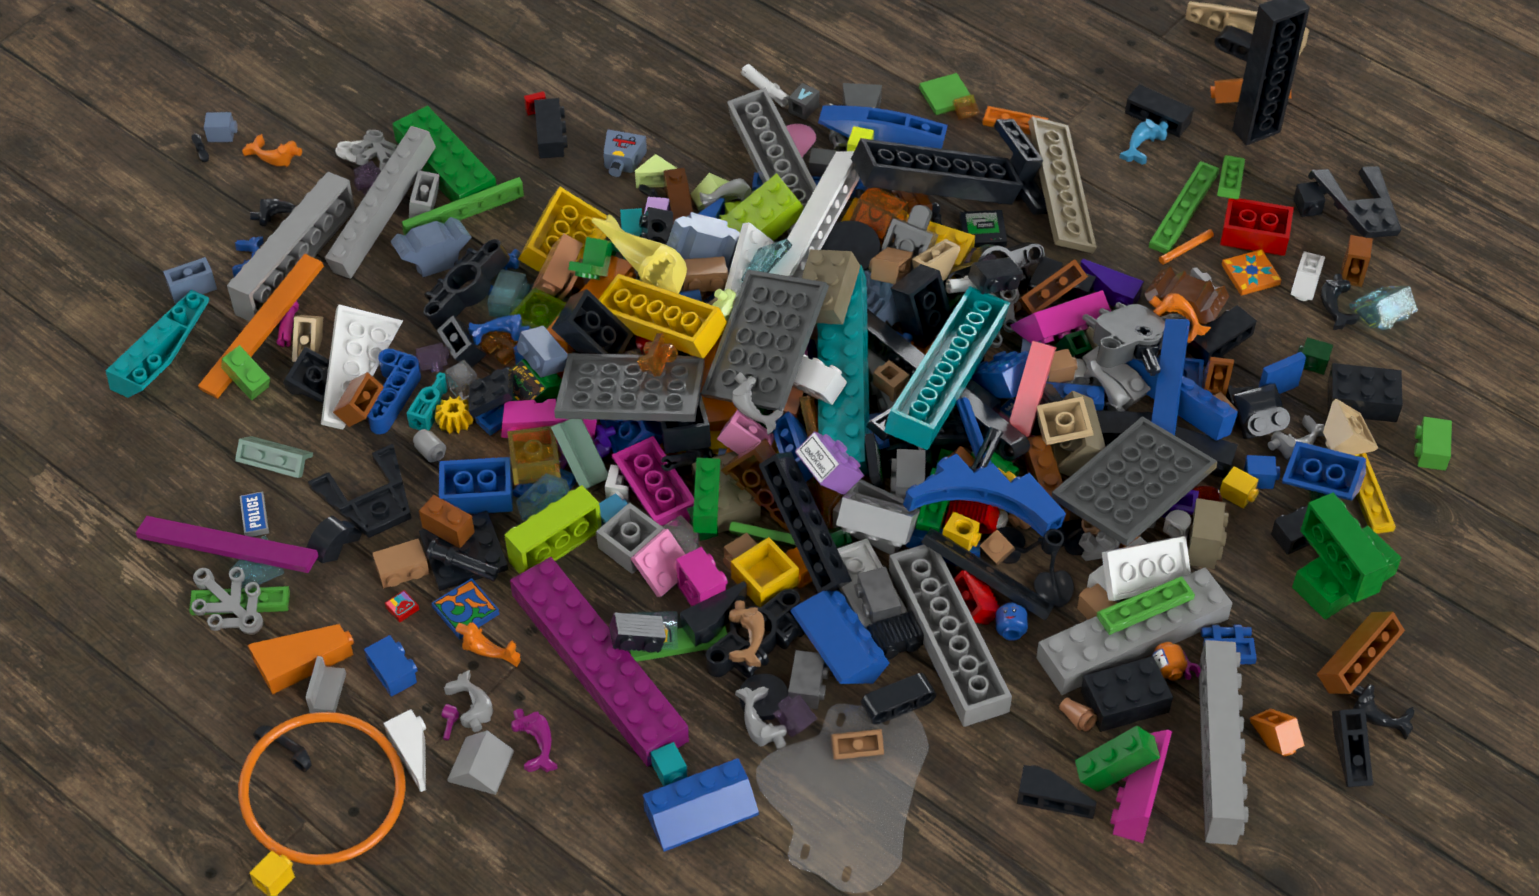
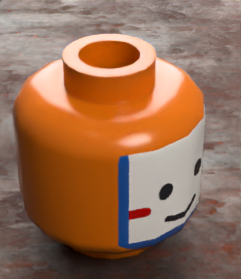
[1151,642,1188,681]

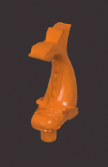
[242,134,302,167]
[1149,293,1211,343]
[455,622,521,668]

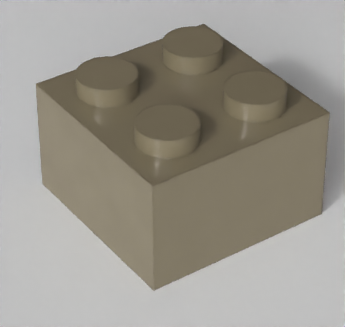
[1188,498,1229,569]

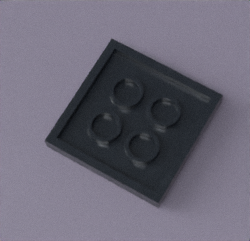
[419,510,508,591]

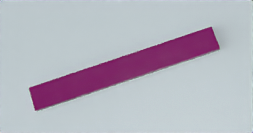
[136,516,319,573]

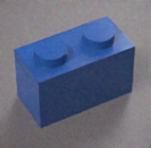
[364,635,418,697]

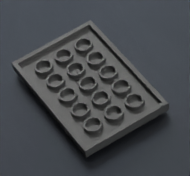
[701,269,829,412]
[554,353,705,422]
[1052,416,1217,546]

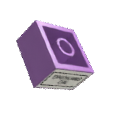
[795,431,864,495]

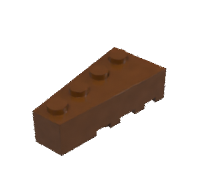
[721,438,790,533]

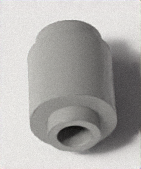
[413,429,446,462]

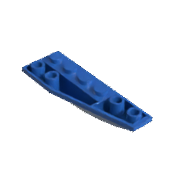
[818,106,948,149]

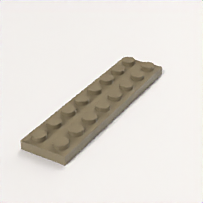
[1028,116,1097,253]

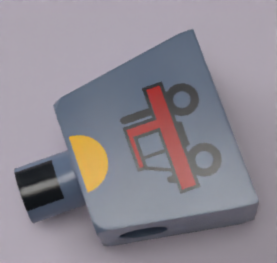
[604,130,647,177]

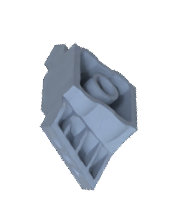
[667,212,740,275]
[391,217,472,277]
[864,270,900,326]

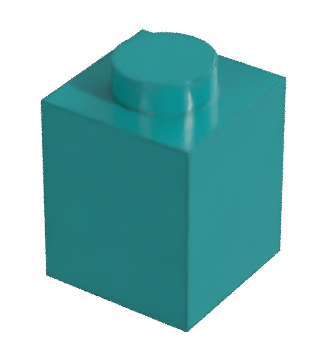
[651,742,687,787]

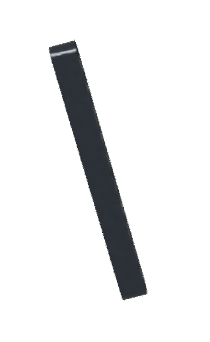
[867,309,1030,462]

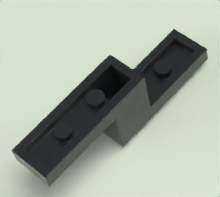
[994,119,1048,215]

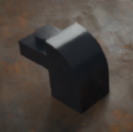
[306,516,362,563]

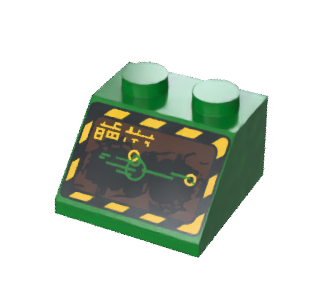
[511,359,562,403]

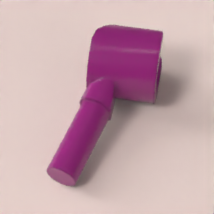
[1183,650,1201,680]
[442,704,459,741]

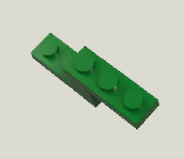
[568,237,620,280]
[916,449,954,533]

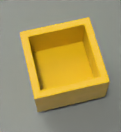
[731,537,799,607]

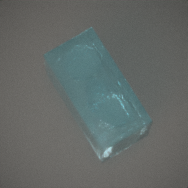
[487,269,530,318]

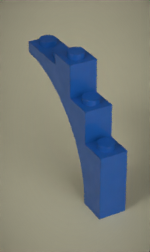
[903,453,1066,537]

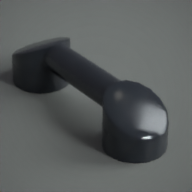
[253,726,312,772]

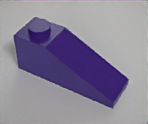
[1080,259,1144,307]

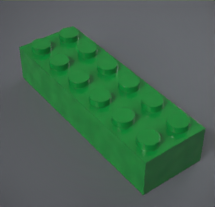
[392,106,496,202]

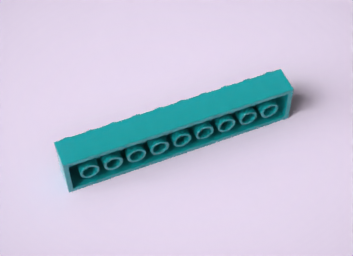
[818,265,870,475]
[884,286,1010,450]

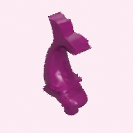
[511,709,558,772]

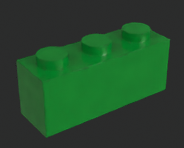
[693,458,720,534]
[1075,726,1160,792]

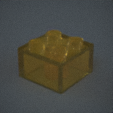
[507,425,561,485]

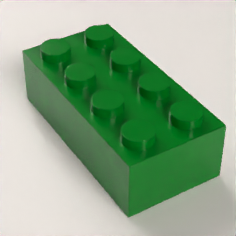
[1300,492,1389,603]
[1292,526,1402,620]

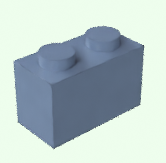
[163,257,217,304]
[517,326,568,377]

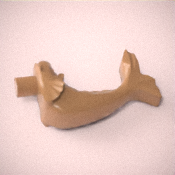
[729,601,764,667]

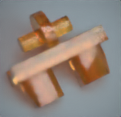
[480,331,518,366]
[637,333,678,377]

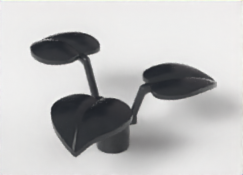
[984,519,1085,608]

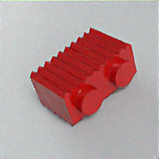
[944,500,1000,534]
[953,570,1000,625]

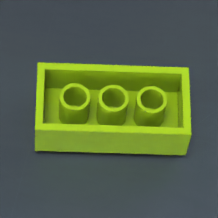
[721,173,805,241]
[505,485,602,574]

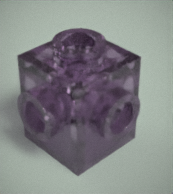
[353,161,381,195]

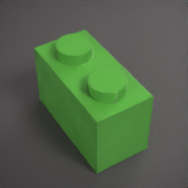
[221,345,270,401]
[1414,417,1452,471]

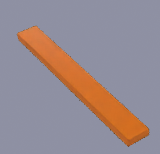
[198,254,324,399]

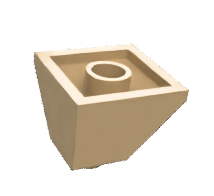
[1037,397,1093,445]
[1323,399,1378,455]

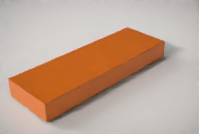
[982,106,1048,135]

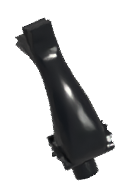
[250,198,296,226]
[1320,274,1360,330]
[1352,683,1415,740]

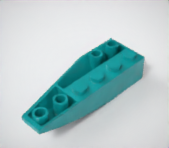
[106,290,210,398]

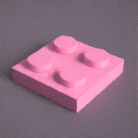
[630,529,685,597]

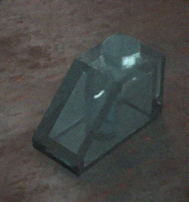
[516,473,570,520]

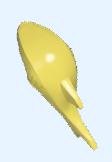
[592,215,687,294]

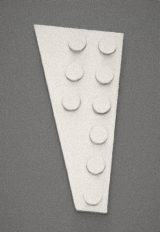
[321,305,403,430]

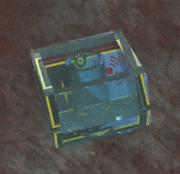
[1349,286,1418,330]

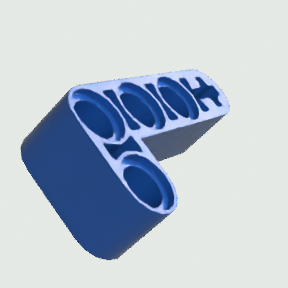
[367,349,421,435]

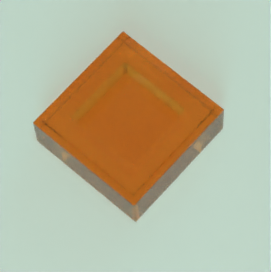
[953,94,980,121]

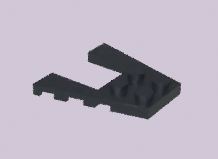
[1308,166,1402,238]
[308,444,412,538]

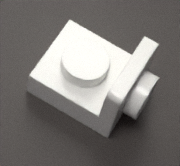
[605,465,630,503]

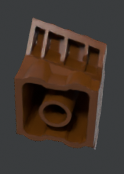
[1145,266,1229,329]

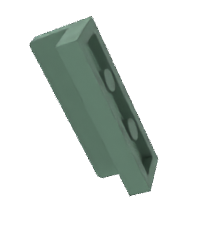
[551,419,608,489]
[235,436,313,478]

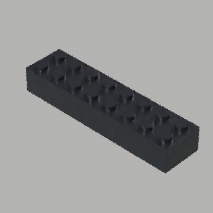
[1232,0,1310,146]
[851,138,1023,205]

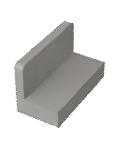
[306,656,346,713]

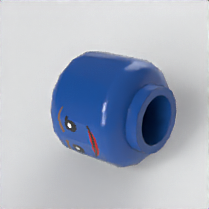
[996,602,1028,640]

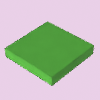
[919,73,974,115]

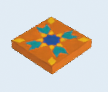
[1222,249,1281,296]

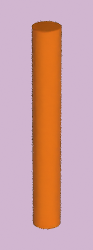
[1159,229,1214,265]

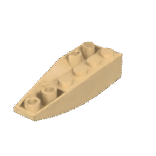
[1185,2,1309,55]

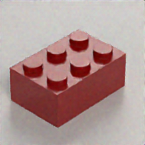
[1220,198,1294,256]

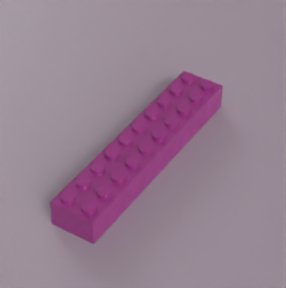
[510,557,689,767]

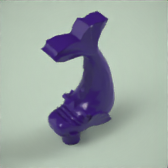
[557,425,616,470]

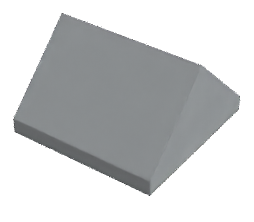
[448,730,514,795]

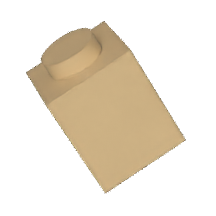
[912,239,960,280]
[292,315,323,362]

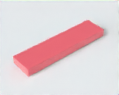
[1009,341,1056,437]

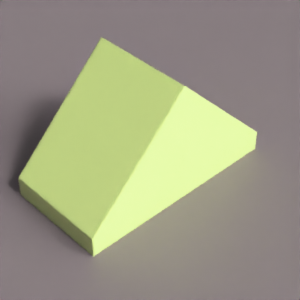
[635,154,677,188]
[690,173,737,211]

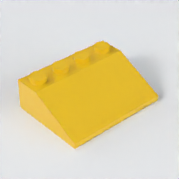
[518,187,607,272]

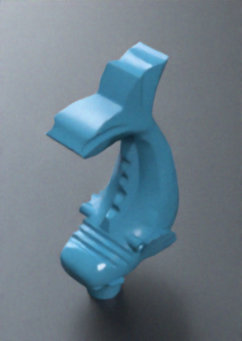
[1120,119,1168,165]

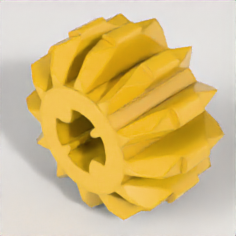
[435,396,473,435]

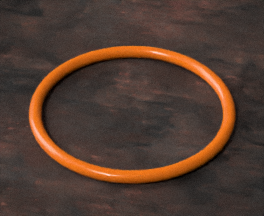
[238,712,405,865]

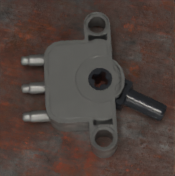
[1082,302,1186,376]

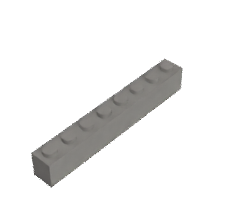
[325,126,436,279]

